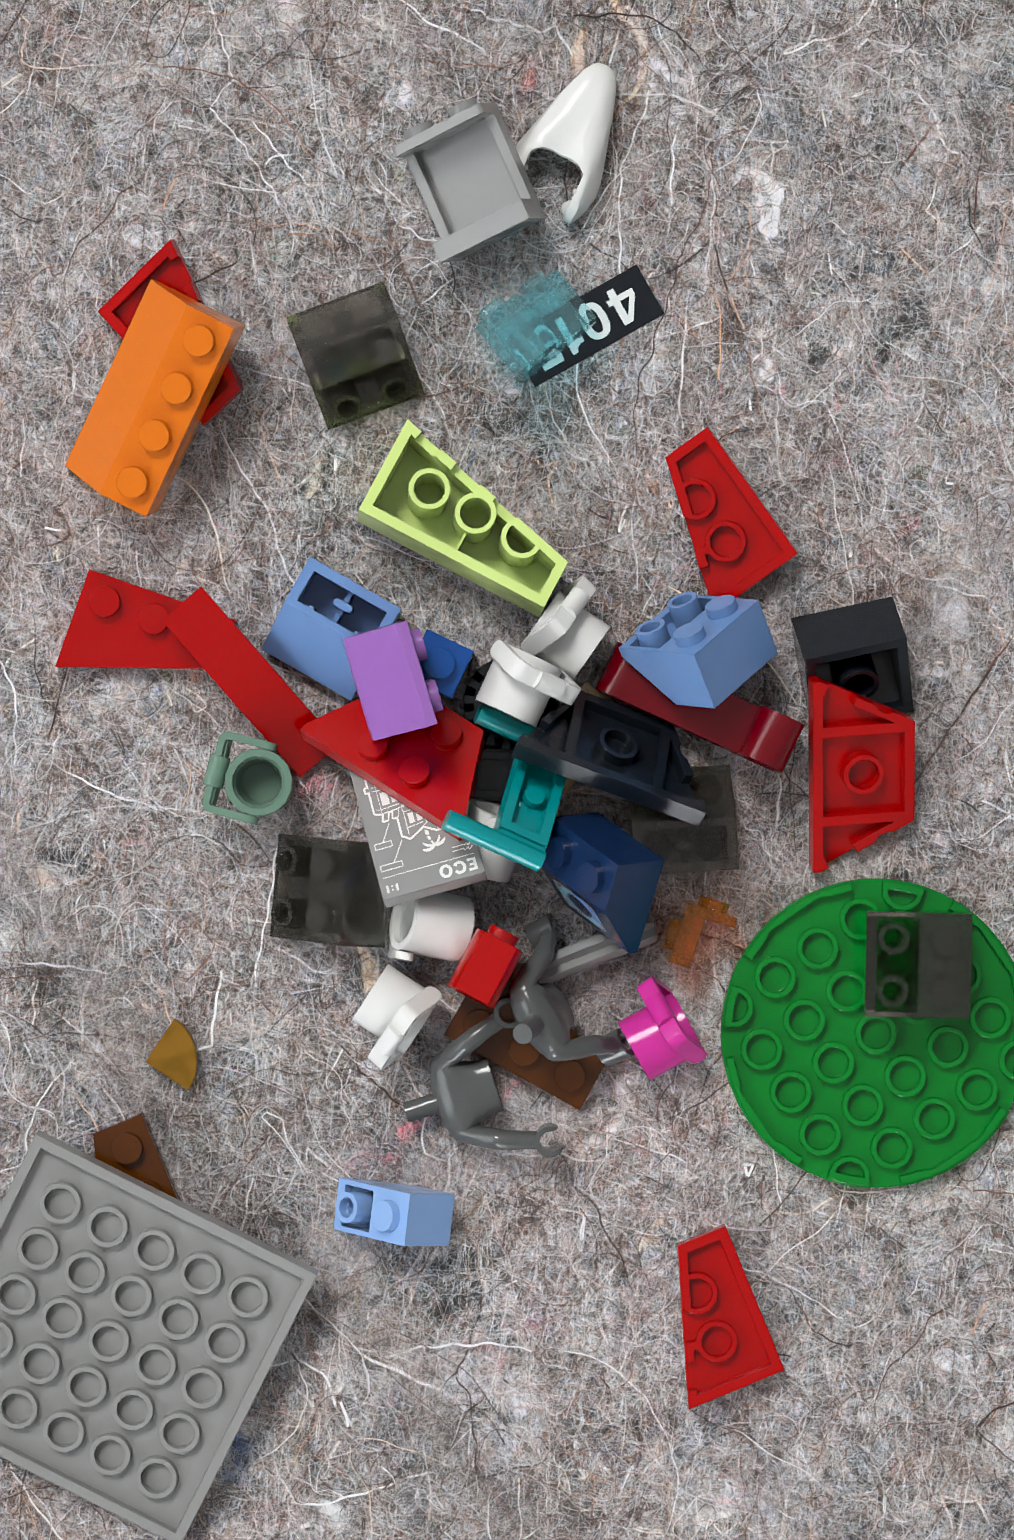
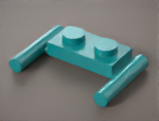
[441,703,567,872]

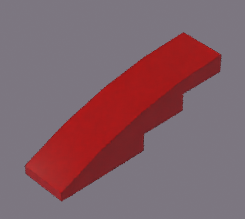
[161,586,326,778]

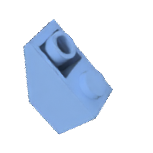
[333,1178,455,1246]

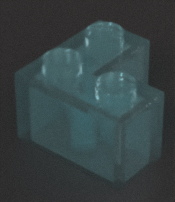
[475,269,596,389]

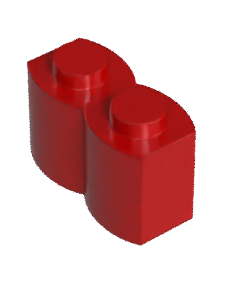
[447,924,523,1009]

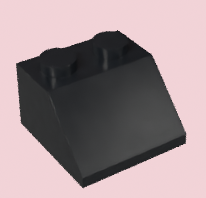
[791,597,914,714]

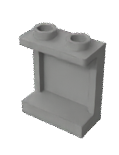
[392,98,546,262]

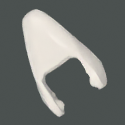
[515,63,616,224]

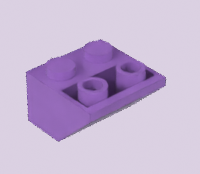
[342,621,443,741]

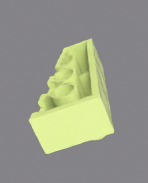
[357,419,568,618]

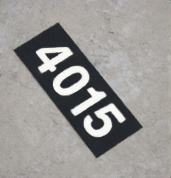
[507,264,664,387]

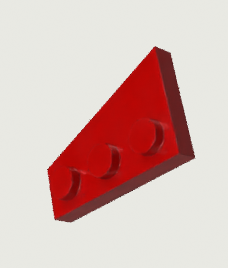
[98,239,244,425]
[665,427,799,598]
[55,569,237,670]
[677,1224,785,1409]

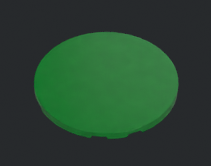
[720,878,1014,1188]

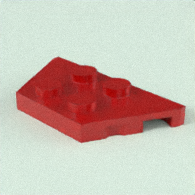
[808,676,915,873]
[300,699,485,841]

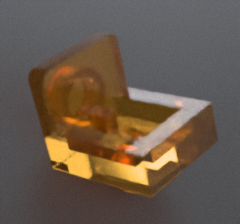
[661,895,738,968]

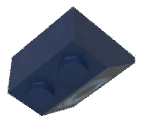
[541,812,665,954]

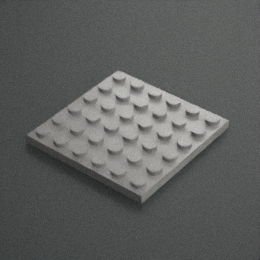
[0,1130,319,1540]

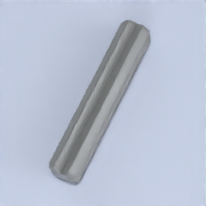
[511,916,658,985]

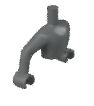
[509,913,634,1067]
[403,995,564,1158]

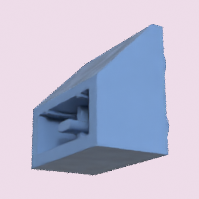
[261,557,403,701]
[619,592,778,709]

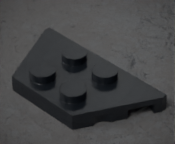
[511,690,707,826]

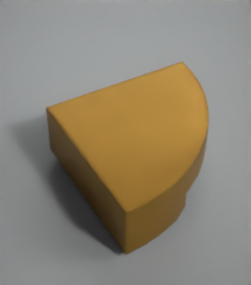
[145,1018,198,1090]

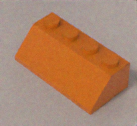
[65,279,246,517]

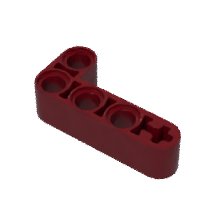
[595,642,805,773]

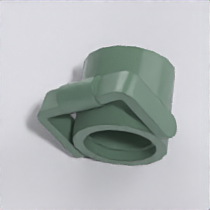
[202,732,295,825]

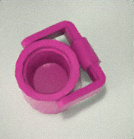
[617,976,707,1081]

